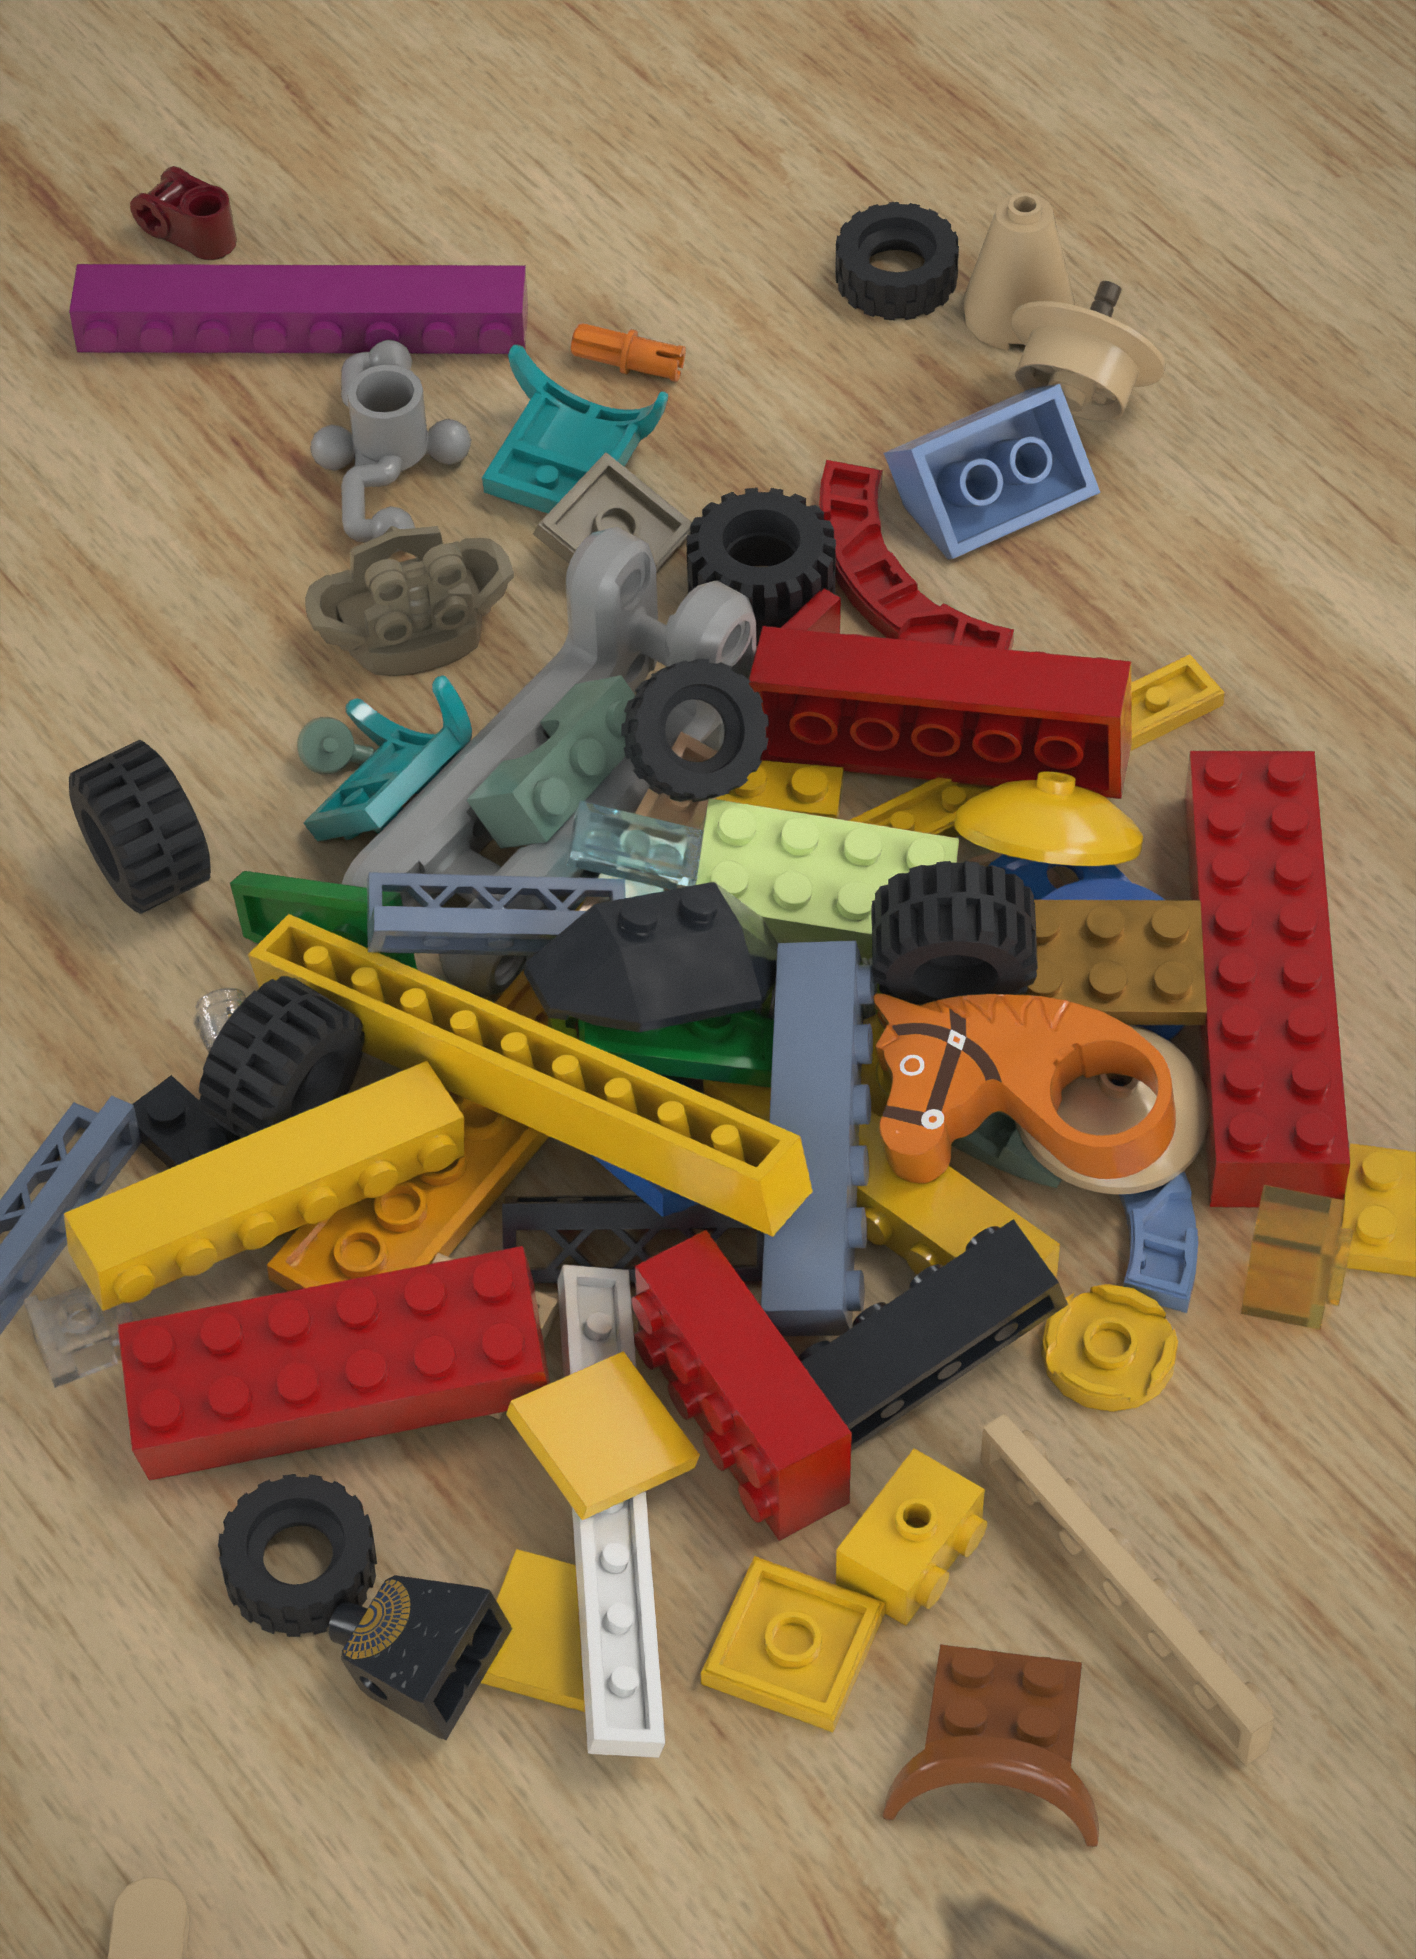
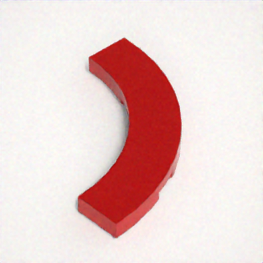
[819,460,1014,650]

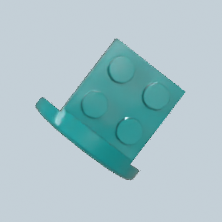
[482,345,669,514]
[303,675,472,842]

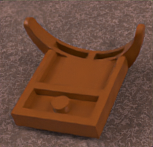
[883,1644,1099,1847]

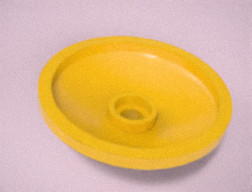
[955,772,1143,866]

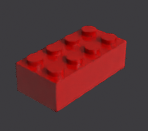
[631,1230,852,1541]

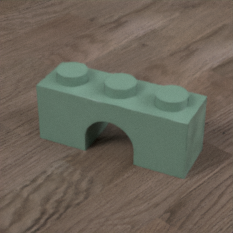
[467,675,635,849]

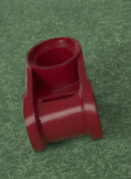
[130,166,237,260]

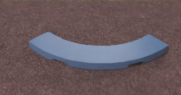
[1109,1079,1198,1313]

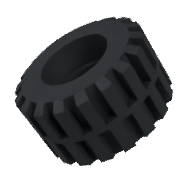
[686,487,836,646]
[69,740,211,914]
[871,861,1038,1006]
[199,976,365,1138]

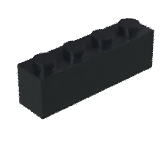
[798,1219,1068,1451]

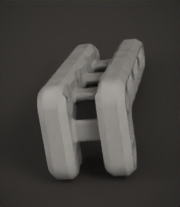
[342,527,756,997]

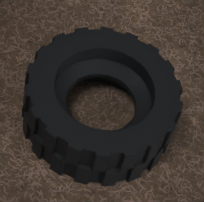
[835,202,959,320]
[621,659,769,802]
[218,1474,377,1637]

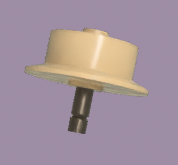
[1011,281,1166,421]

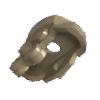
[305,526,514,676]

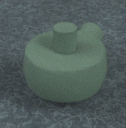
[297,717,374,775]

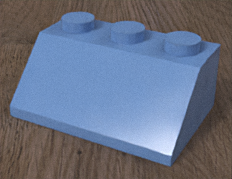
[884,384,1100,560]

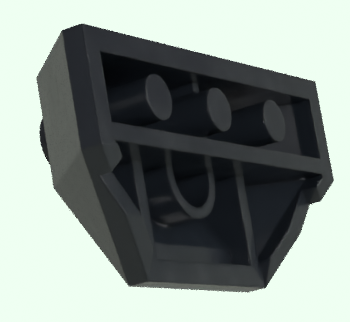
[524,882,778,1032]

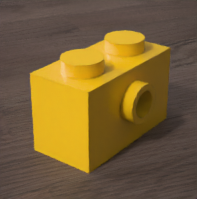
[836,1448,988,1626]

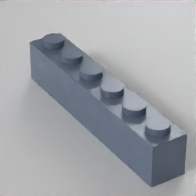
[761,941,875,1336]

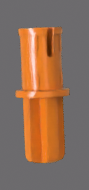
[571,323,686,382]

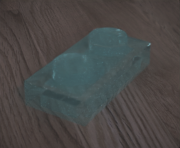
[567,801,704,890]

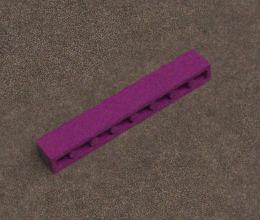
[69,264,528,354]

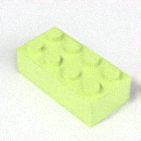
[694,798,959,960]

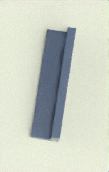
[367,872,626,956]
[0,1095,141,1335]

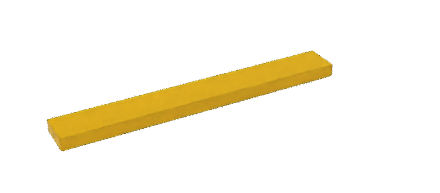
[848,654,1225,838]

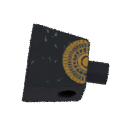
[329,1575,513,1740]

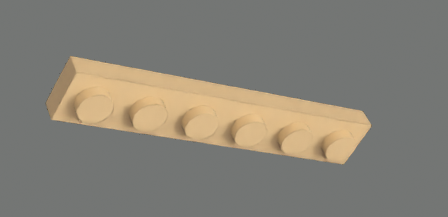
[980,1413,1274,1766]

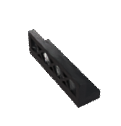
[502,1195,764,1283]

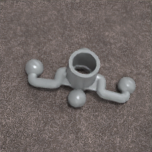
[310,340,472,553]

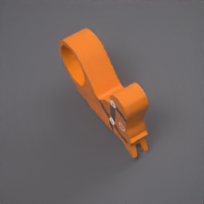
[873,993,1176,1184]

